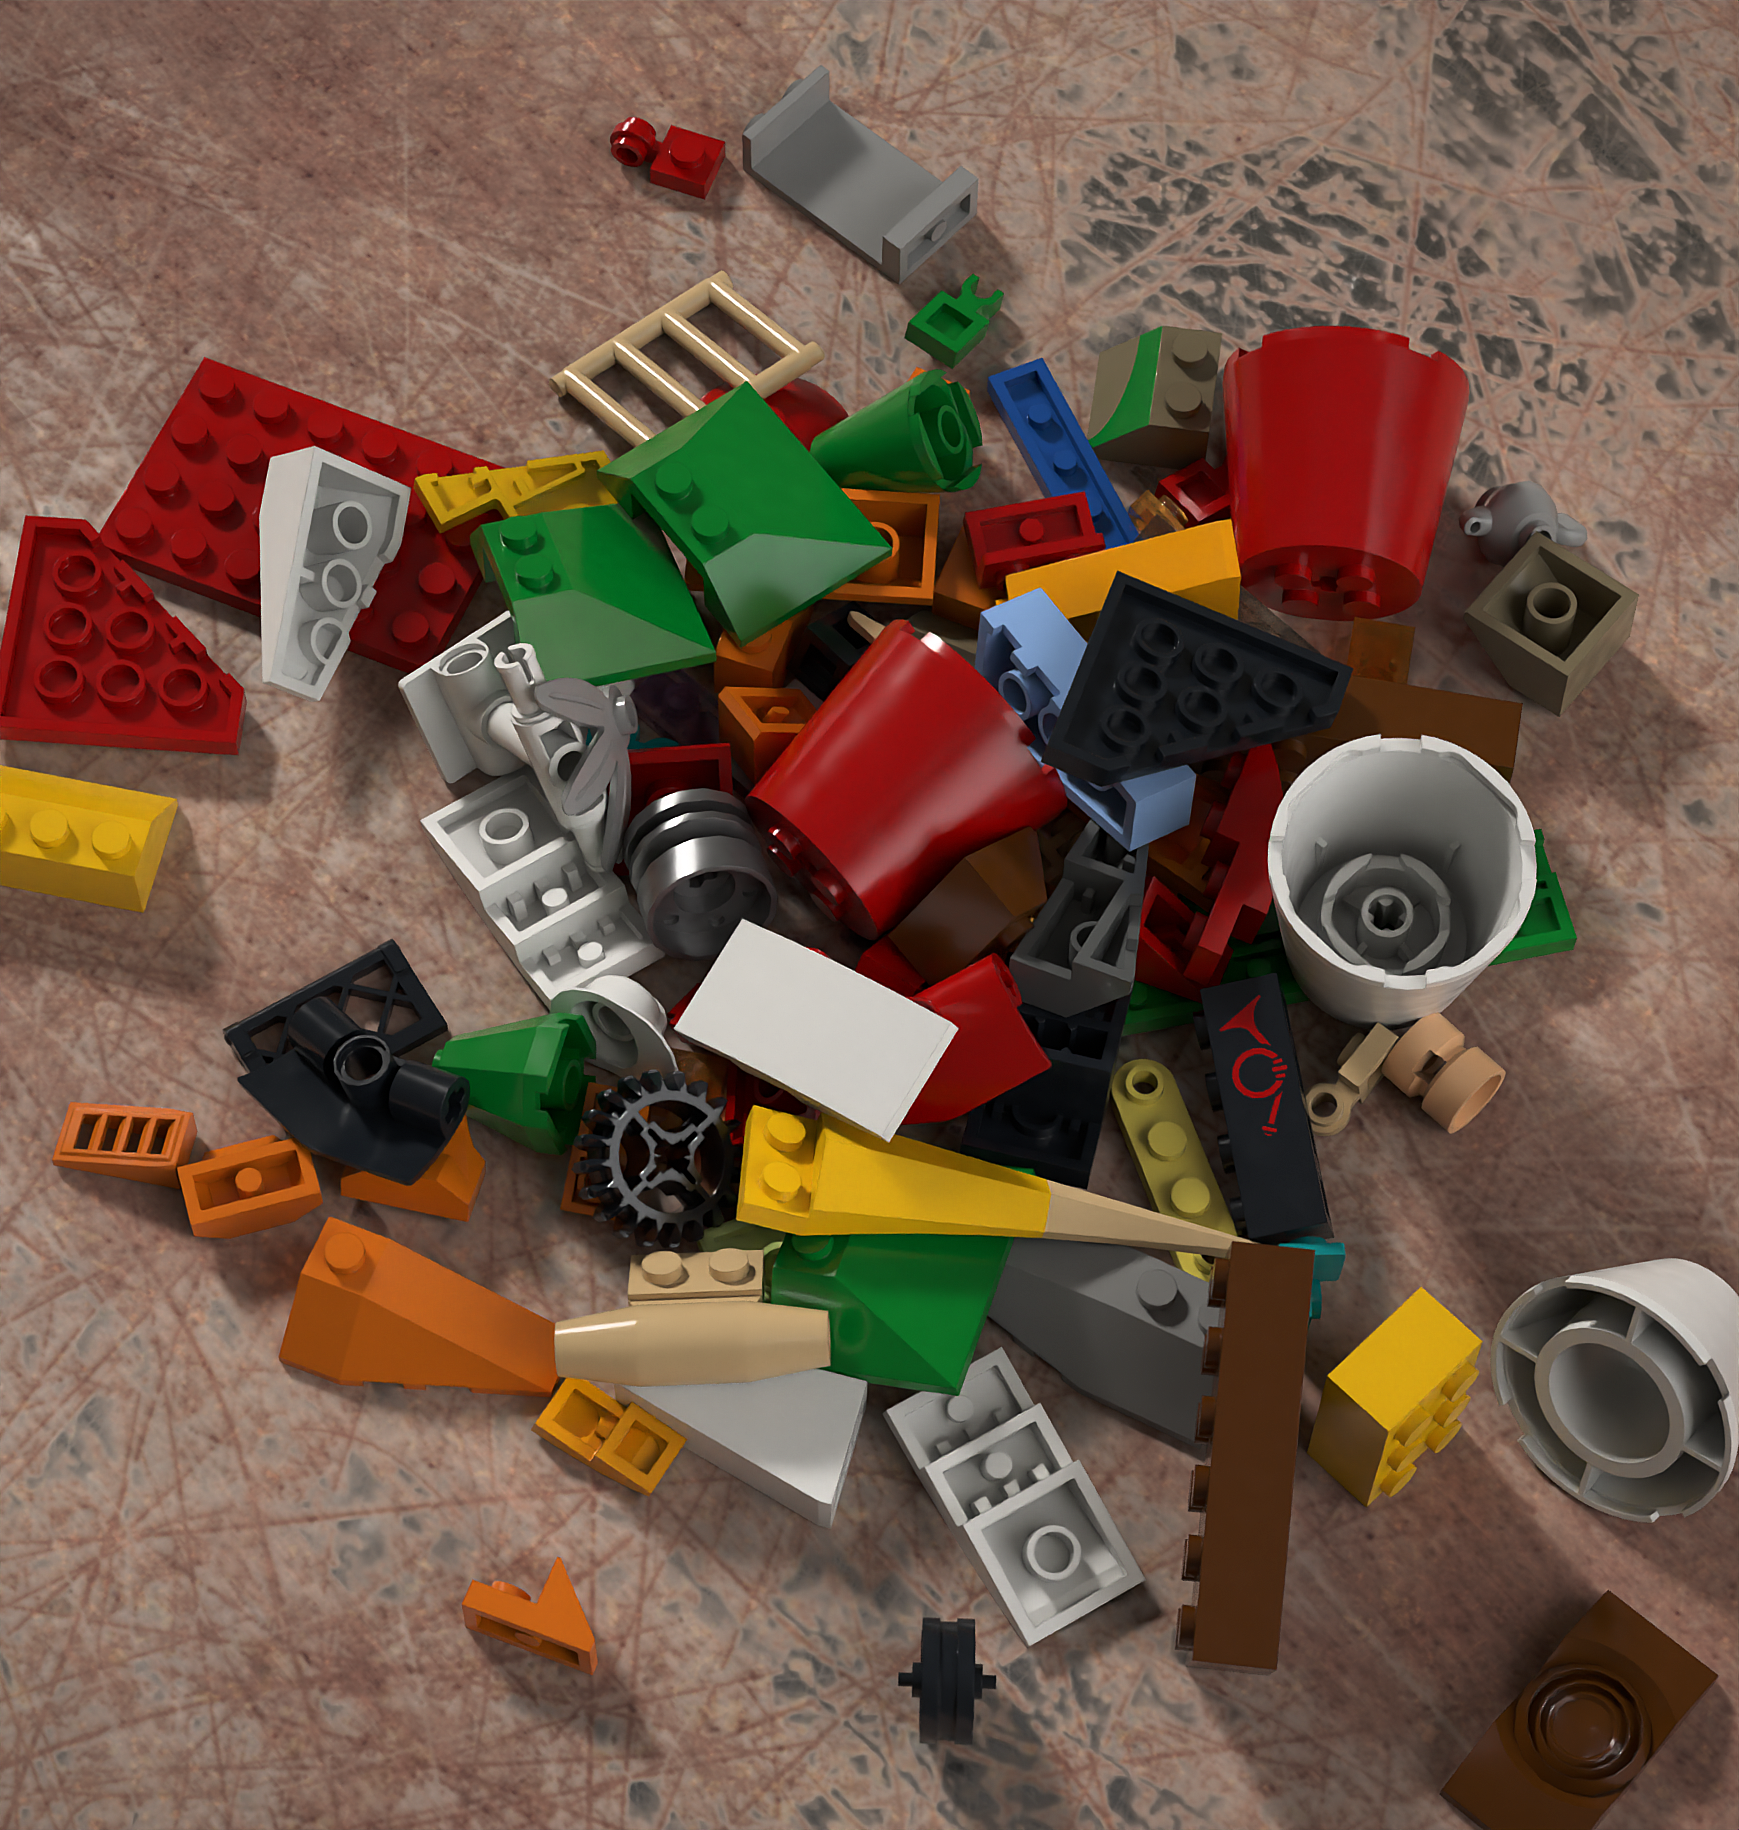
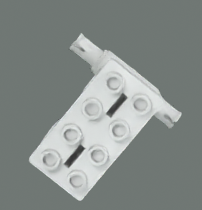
[398,610,635,872]

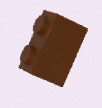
[888,826,1047,987]

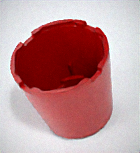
[1223,326,1469,621]
[745,619,1067,941]

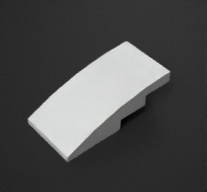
[420,764,665,1010]
[674,919,959,1143]
[882,1347,1146,1647]

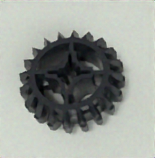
[571,1069,744,1249]

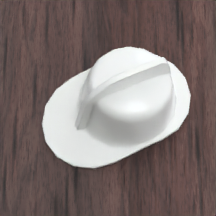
[549,975,678,1081]

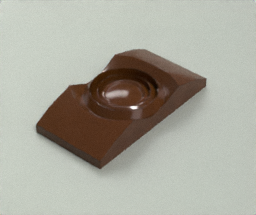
[1440,1590,1719,1830]

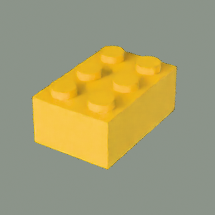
[1307,1287,1483,1508]

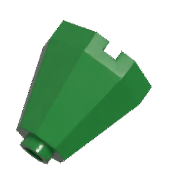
[432,1012,596,1155]

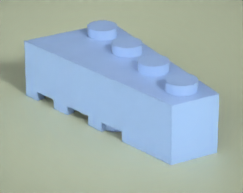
[975,587,1196,852]

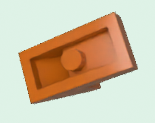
[462,1557,598,1675]

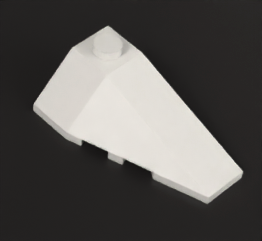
[259,446,411,702]

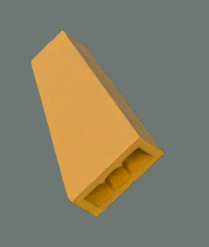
[995,519,1241,644]

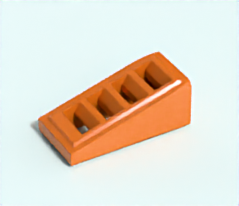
[52,1102,198,1189]

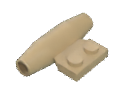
[554,1248,831,1387]

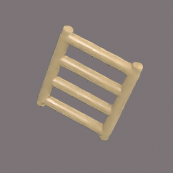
[549,270,825,448]

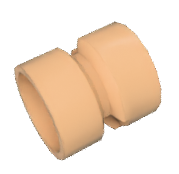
[1381,1012,1506,1134]

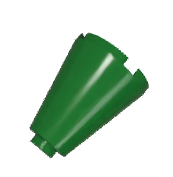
[809,369,983,493]

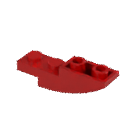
[1181,743,1283,986]

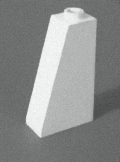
[614,1369,867,1529]

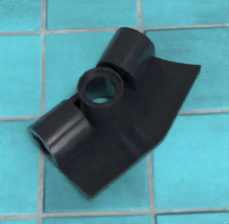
[237,997,470,1186]

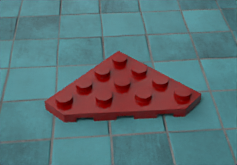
[0,515,247,756]

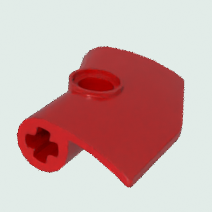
[900,953,1052,1125]

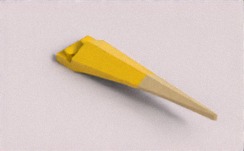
[736,1105,1260,1258]

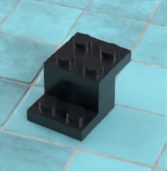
[960,951,1135,1190]

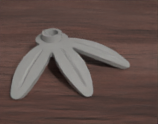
[534,678,638,873]

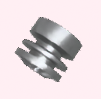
[622,788,778,961]

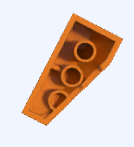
[279,1216,561,1398]

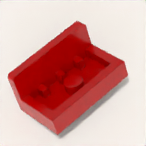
[962,491,1106,591]

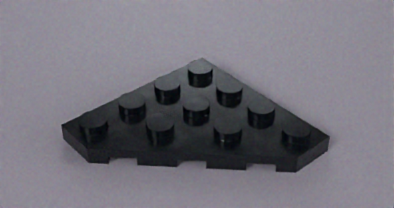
[1040,571,1354,787]

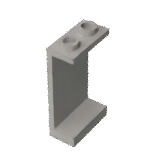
[742,65,979,285]

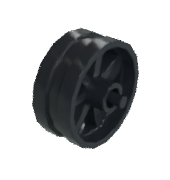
[898,1617,996,1745]

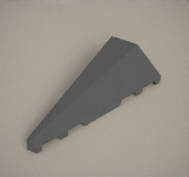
[1009,819,1149,1018]

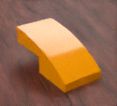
[531,1378,687,1497]

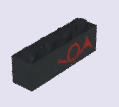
[1193,973,1334,1246]

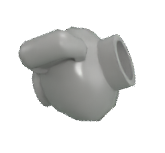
[1458,481,1587,567]

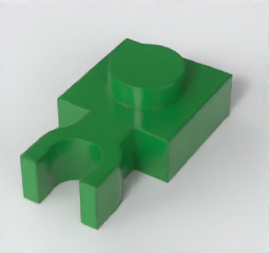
[904,274,1004,369]

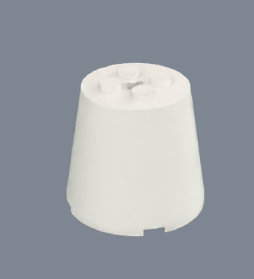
[1268,734,1537,1030]

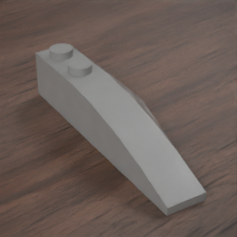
[988,1237,1219,1449]

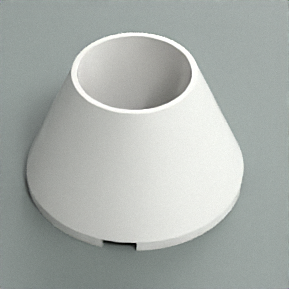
[1490,1258,1739,1523]

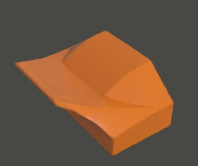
[341,1113,486,1222]
[177,1135,323,1239]

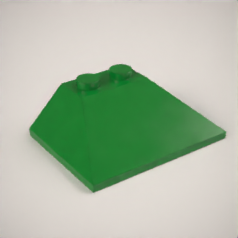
[597,381,892,648]
[470,503,716,687]
[771,1164,1036,1396]

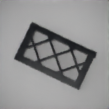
[222,939,448,1073]

